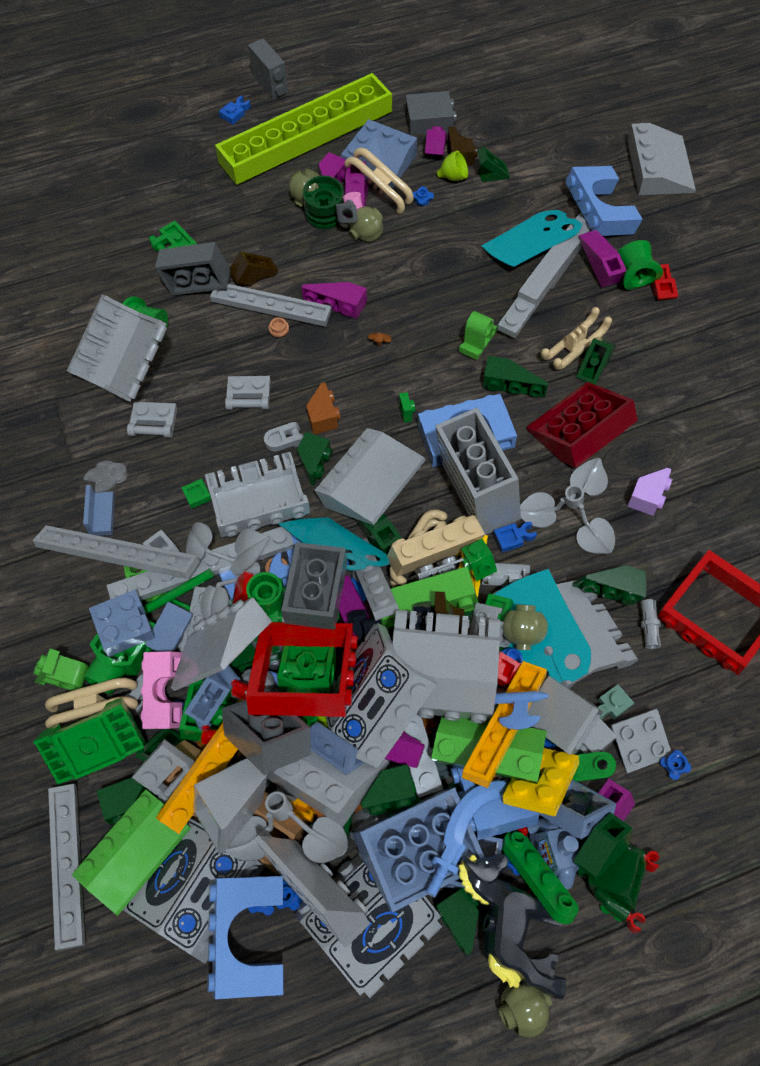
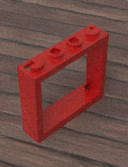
[658,550,760,675]
[246,622,358,717]

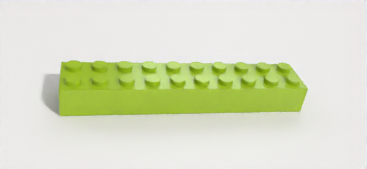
[215,73,392,185]

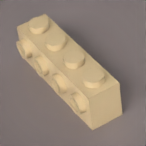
[387,515,485,577]

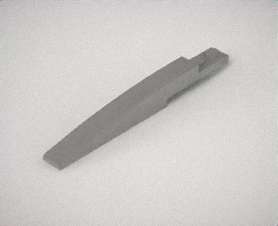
[497,212,592,338]

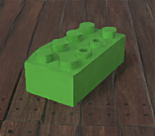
[382,566,479,636]

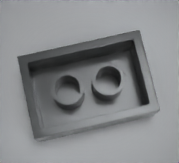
[155,242,230,295]
[281,542,348,630]
[222,691,311,775]

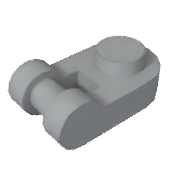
[264,422,303,452]

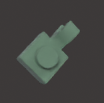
[598,684,634,720]

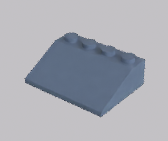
[352,788,485,913]

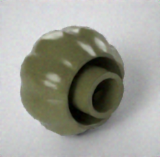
[289,169,320,207]
[348,206,383,242]
[502,605,548,650]
[498,981,552,1038]

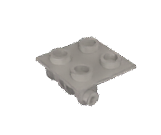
[411,556,463,581]
[611,708,672,773]

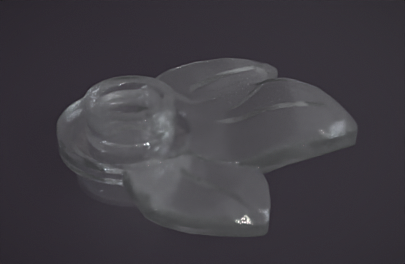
[83,460,127,493]

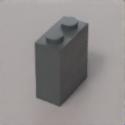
[248,39,288,99]
[406,91,457,135]

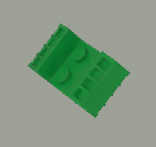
[33,698,145,785]

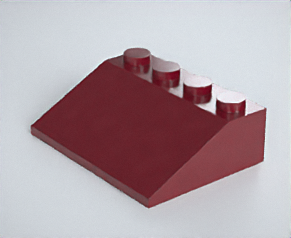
[526,382,638,468]

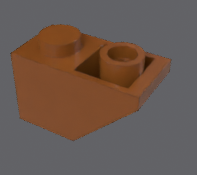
[306,383,341,434]

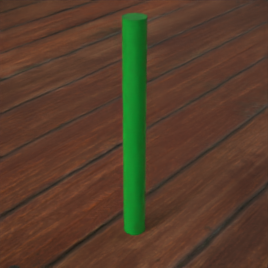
[143,568,214,615]

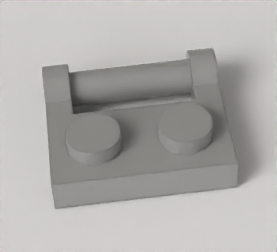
[225,376,271,410]
[127,402,177,438]
[132,739,195,804]

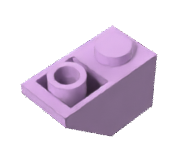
[628,468,673,516]

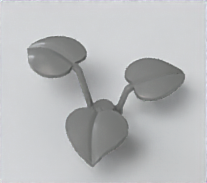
[520,458,615,554]
[186,522,270,620]
[225,785,348,863]

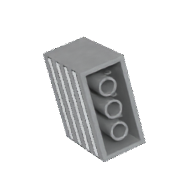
[435,407,521,535]

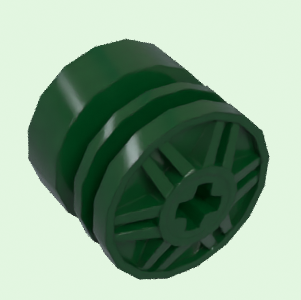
[303,175,344,230]

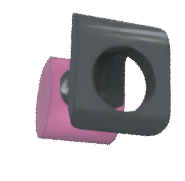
[335,192,363,223]

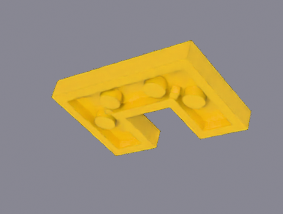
[503,748,579,817]

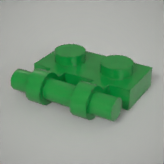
[149,221,197,251]

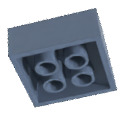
[341,119,417,188]

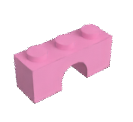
[141,652,182,729]

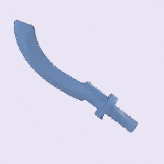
[426,781,506,897]

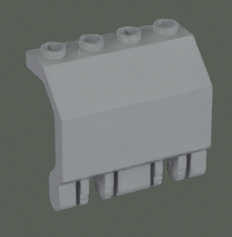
[205,452,310,538]
[544,580,638,689]
[393,609,500,724]

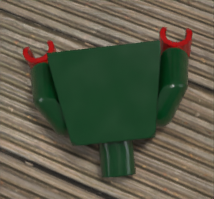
[578,844,660,933]

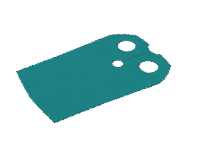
[481,210,583,267]
[278,517,390,570]
[494,569,591,683]

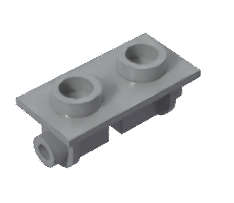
[482,563,530,586]

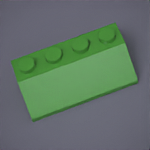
[431,716,547,784]
[72,790,191,916]

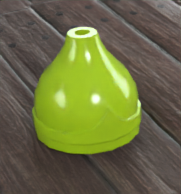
[437,151,468,181]

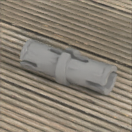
[640,599,661,649]

